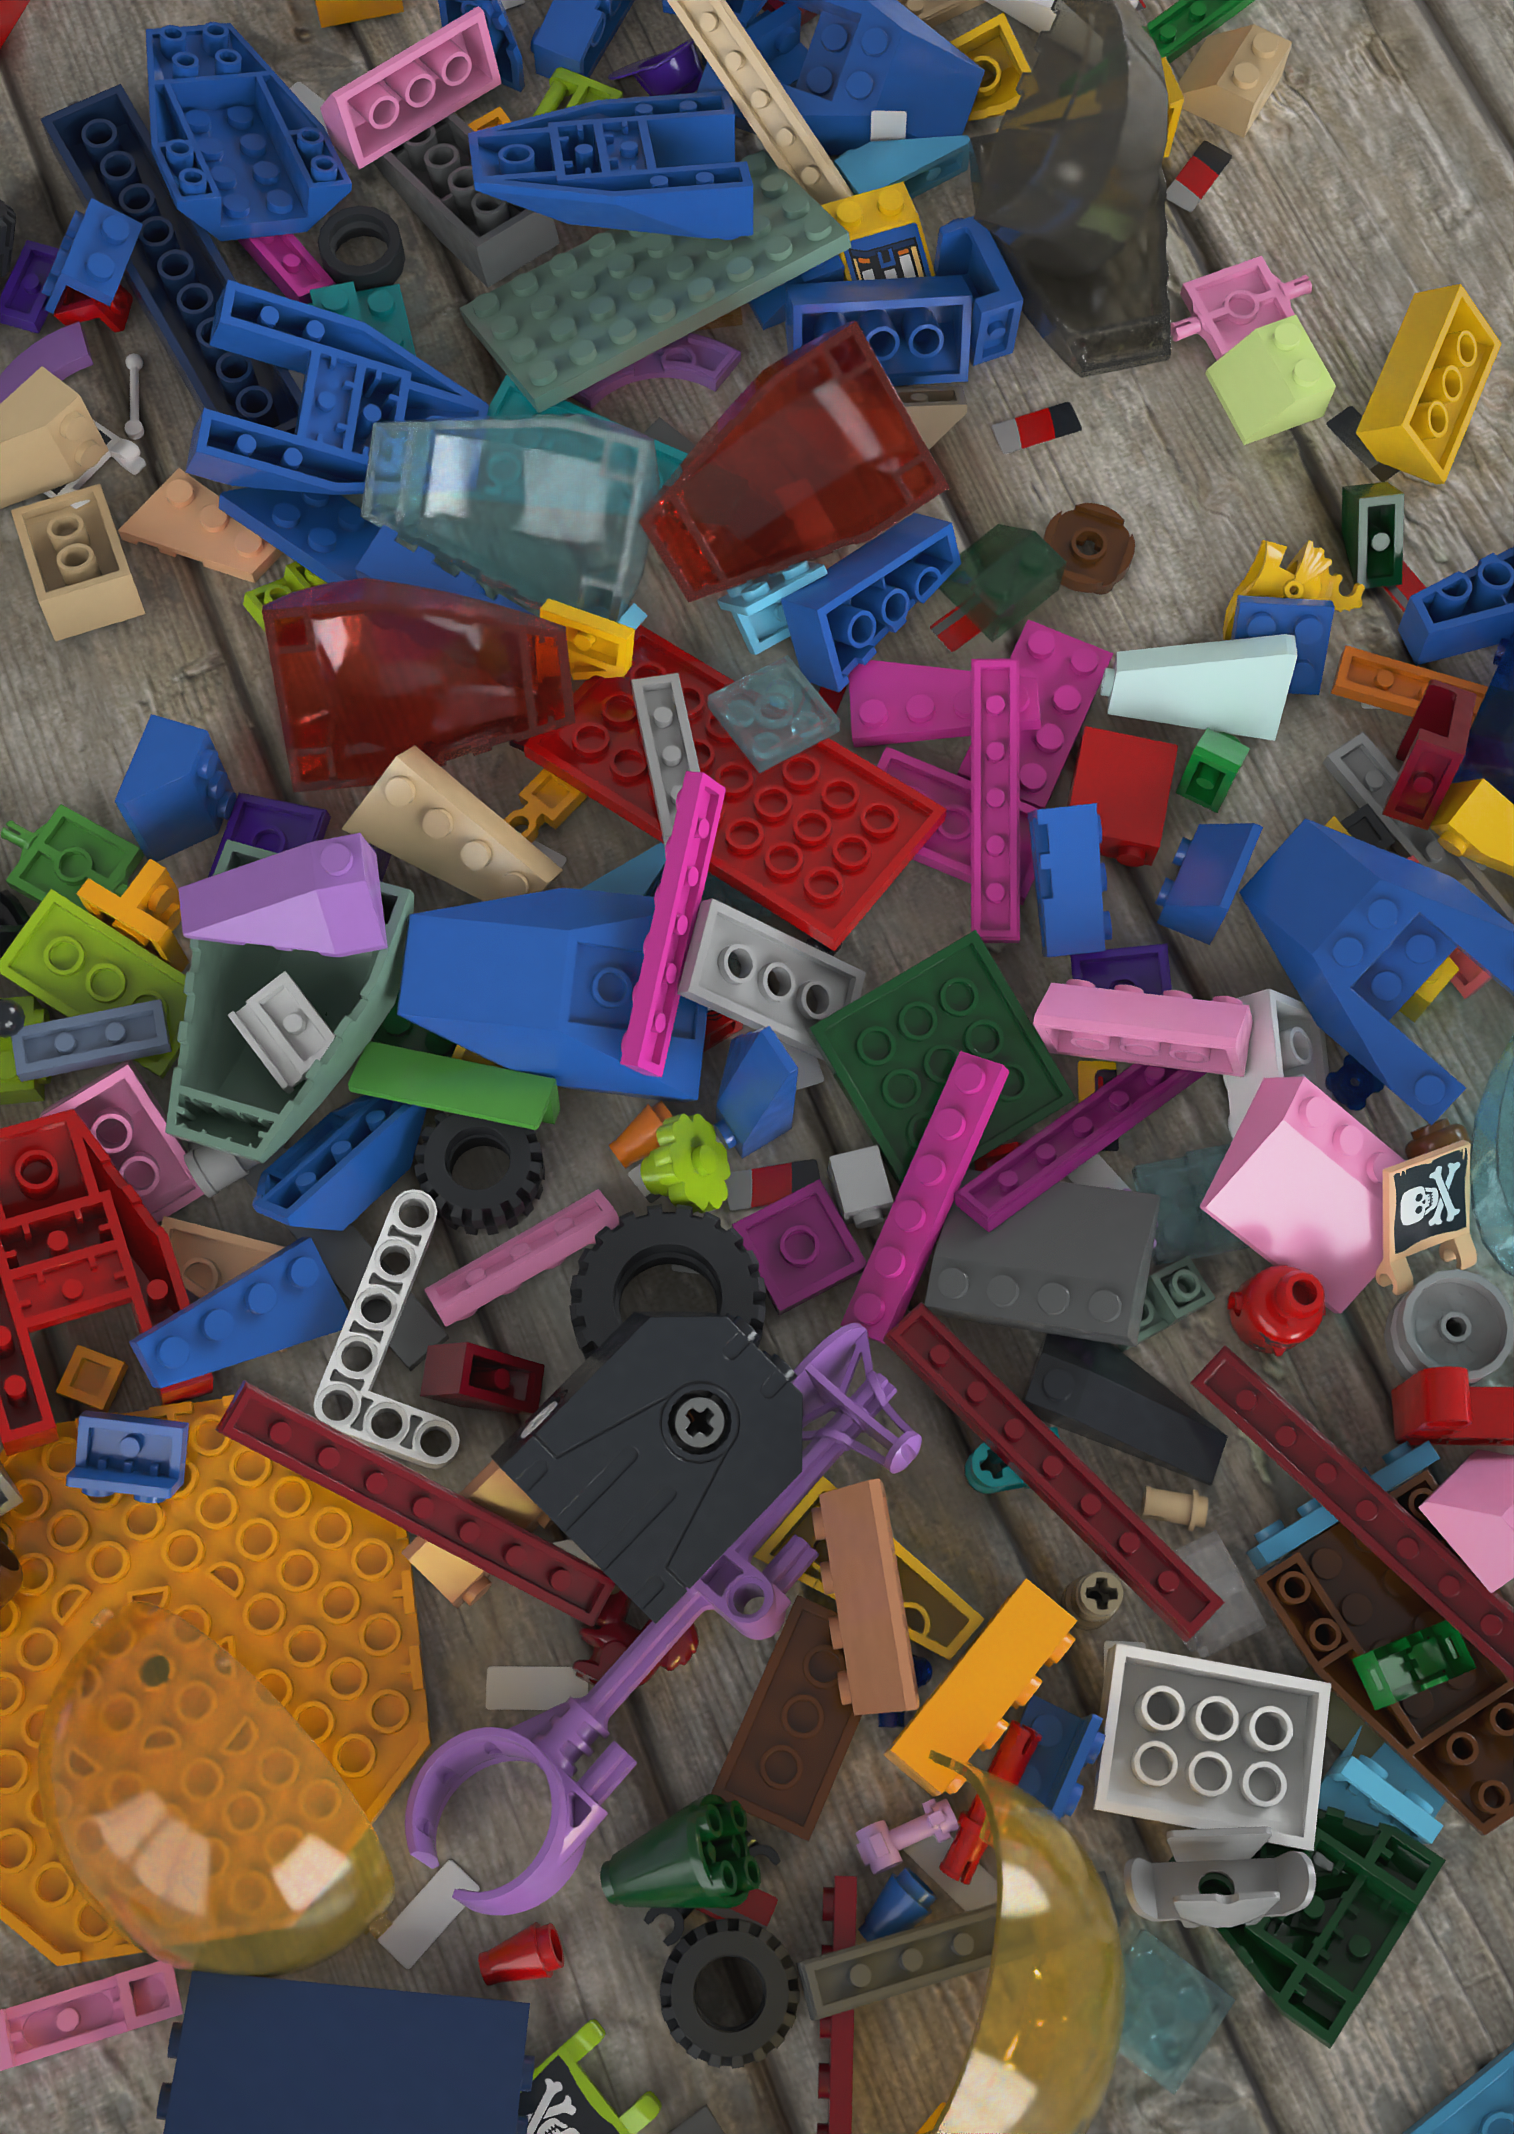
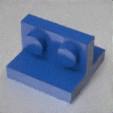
[702,3,808,88]

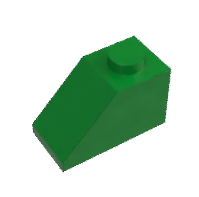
[1175,728,1250,813]

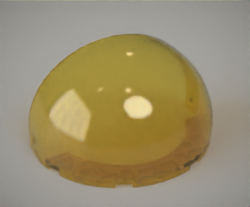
[924,1750,1126,2134]

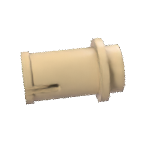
[1141,1486,1208,1531]

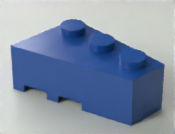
[1028,803,1112,957]

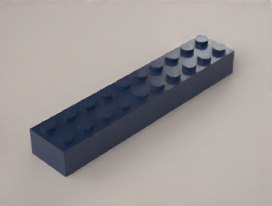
[40,84,302,434]

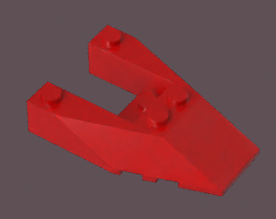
[0,1109,213,1457]

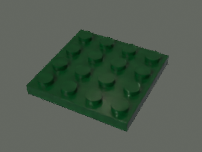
[806,930,1076,1187]

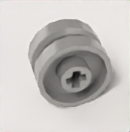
[1384,1269,1514,1387]

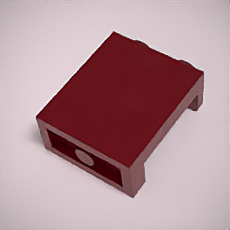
[1382,679,1477,831]

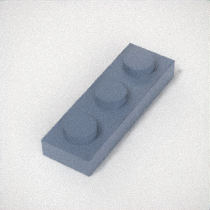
[11,999,172,1082]

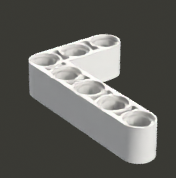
[313,1189,460,1469]

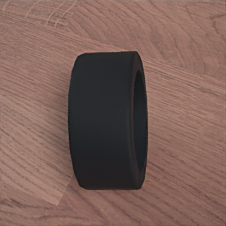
[317,205,405,292]

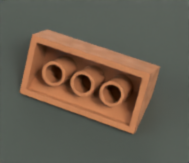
[401,1460,554,1609]

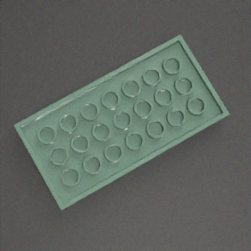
[459,150,852,413]

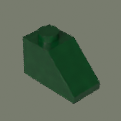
[1342,482,1404,588]

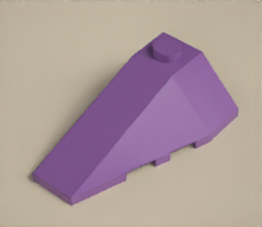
[178,833,388,957]

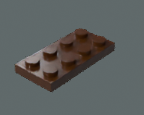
[711,1595,862,1842]

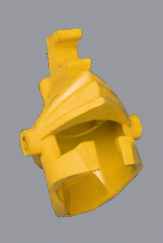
[1223,540,1365,640]

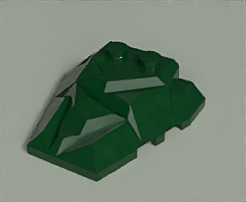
[1169,1806,1446,2049]

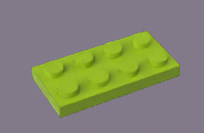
[0,889,187,1079]

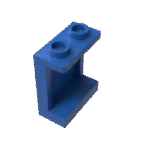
[934,213,1024,366]

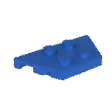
[218,487,383,603]

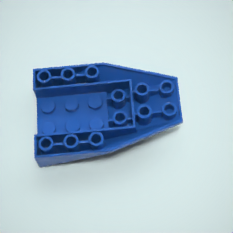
[397,888,708,1103]

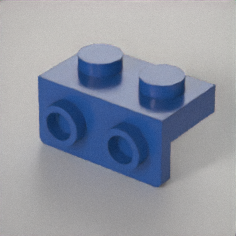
[66,1410,189,1503]

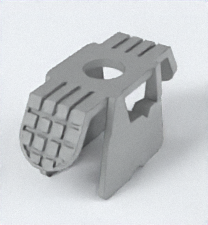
[1124,1826,1316,1928]

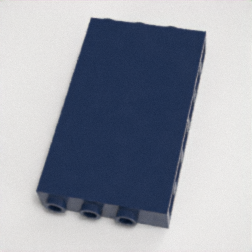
[156,1971,535,2134]

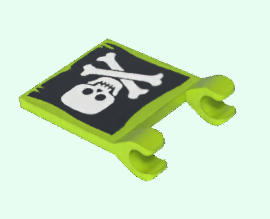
[518,2019,662,2134]

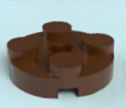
[1042,503,1135,595]

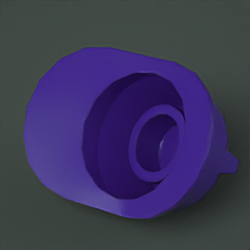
[608,38,703,96]

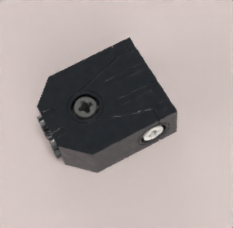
[490,1311,803,1624]

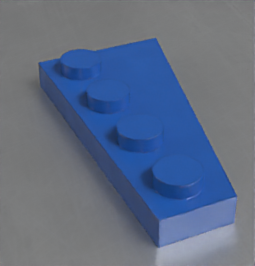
[129,1237,349,1389]

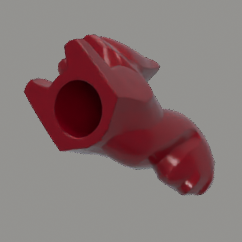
[572,1590,699,1688]

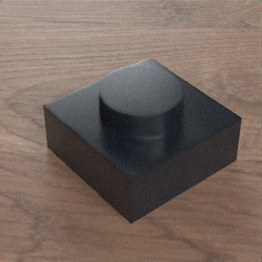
[1340,803,1396,850]

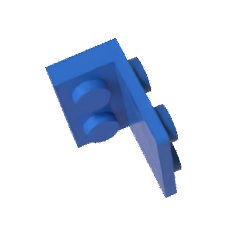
[1008,1695,1106,1823]

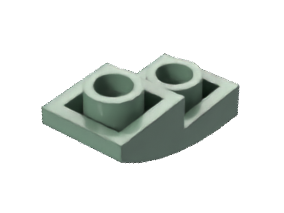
[1117,1256,1216,1353]

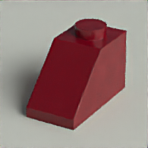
[420,1342,545,1415]

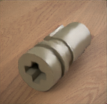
[1060,1571,1124,1631]

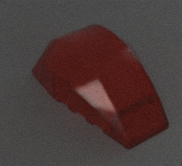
[637,320,950,602]
[262,578,576,793]

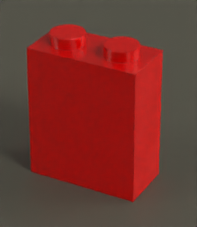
[1067,726,1178,867]

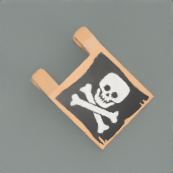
[1376,1139,1477,1296]

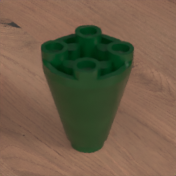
[600,1794,761,1909]

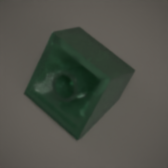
[938,524,1066,643]

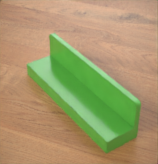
[348,1041,561,1130]

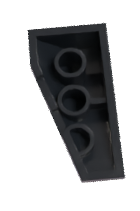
[1021,1333,1228,1486]

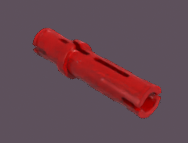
[939,1720,1043,1885]

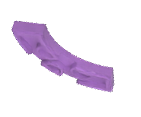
[0,322,94,403]
[571,333,741,410]

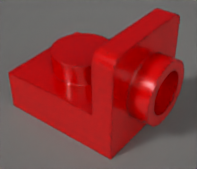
[54,284,133,333]

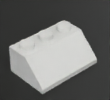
[1223,989,1332,1139]

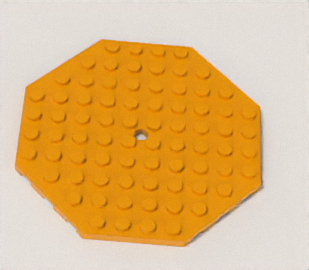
[0,1394,432,1966]

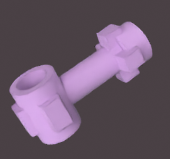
[855,1798,959,1875]

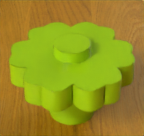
[640,1113,731,1214]

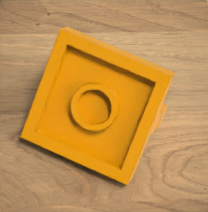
[76,859,189,972]

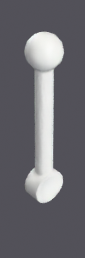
[124,353,144,440]

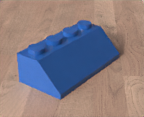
[785,275,973,392]

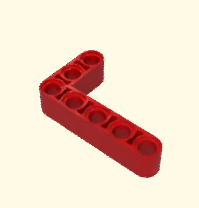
[1391,1366,1514,1446]

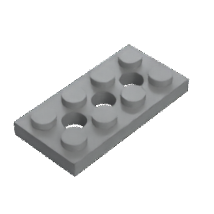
[677,898,866,1060]

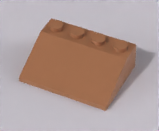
[811,1478,920,1716]

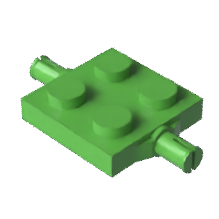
[1,804,145,913]

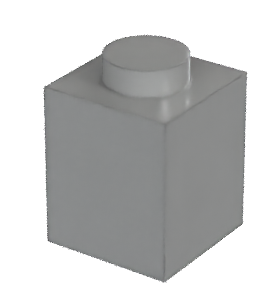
[827,1145,893,1228]

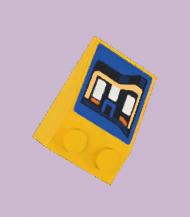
[821,181,935,281]

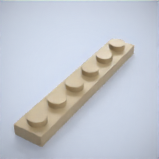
[667,0,854,205]

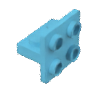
[717,556,828,655]
[1318,1725,1445,1844]

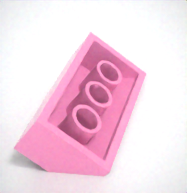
[320,6,502,170]
[1033,979,1253,1077]

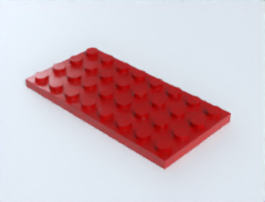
[524,624,947,951]

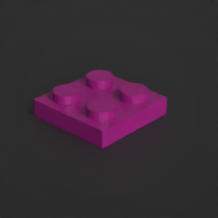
[732,1179,867,1316]

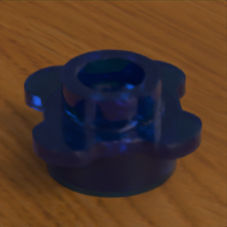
[1325,1054,1384,1111]

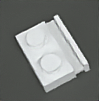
[228,971,336,1094]

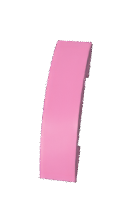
[0,1957,184,2071]

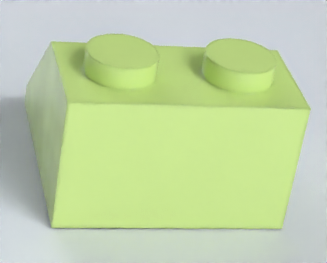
[1205,315,1336,445]

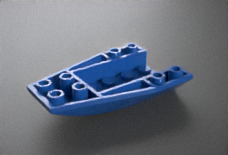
[146,22,352,241]

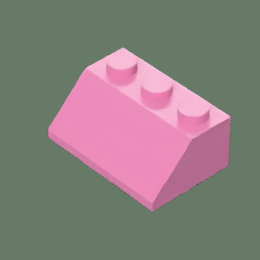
[1418,1449,1514,1594]

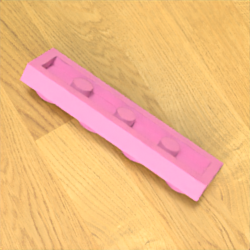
[424,1189,620,1327]

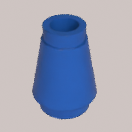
[858,1867,937,1941]

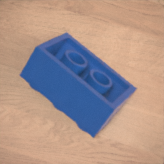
[115,714,237,862]

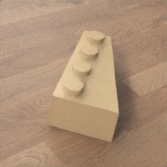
[342,745,563,901]

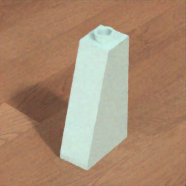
[1100,634,1298,741]

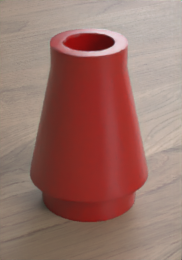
[478,1922,564,1986]

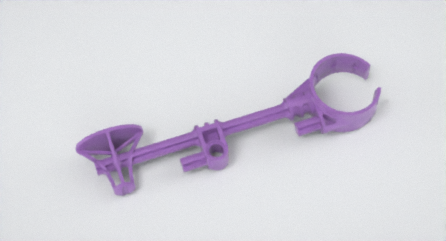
[405,1323,922,1915]

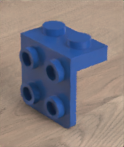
[41,198,143,314]

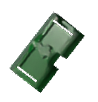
[1352,1620,1476,1711]

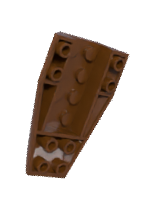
[1253,1469,1514,1836]

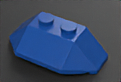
[252,1095,427,1231]

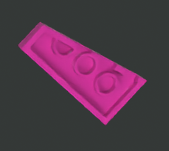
[849,660,1041,748]

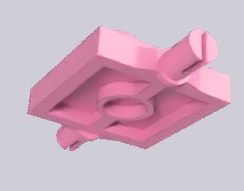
[1169,256,1312,361]

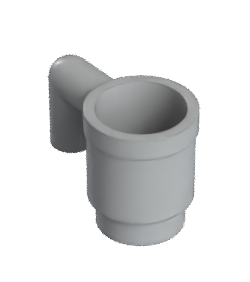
[184,1141,259,1198]

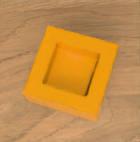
[55,1344,129,1413]

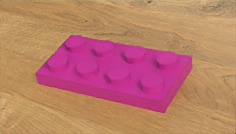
[957,619,1113,809]
[877,746,1039,905]

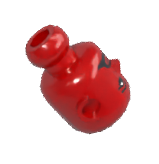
[1227,1265,1326,1357]

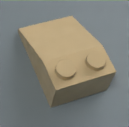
[0,366,109,509]
[11,484,146,641]

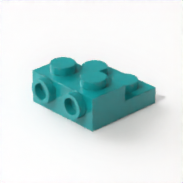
[308,281,416,356]

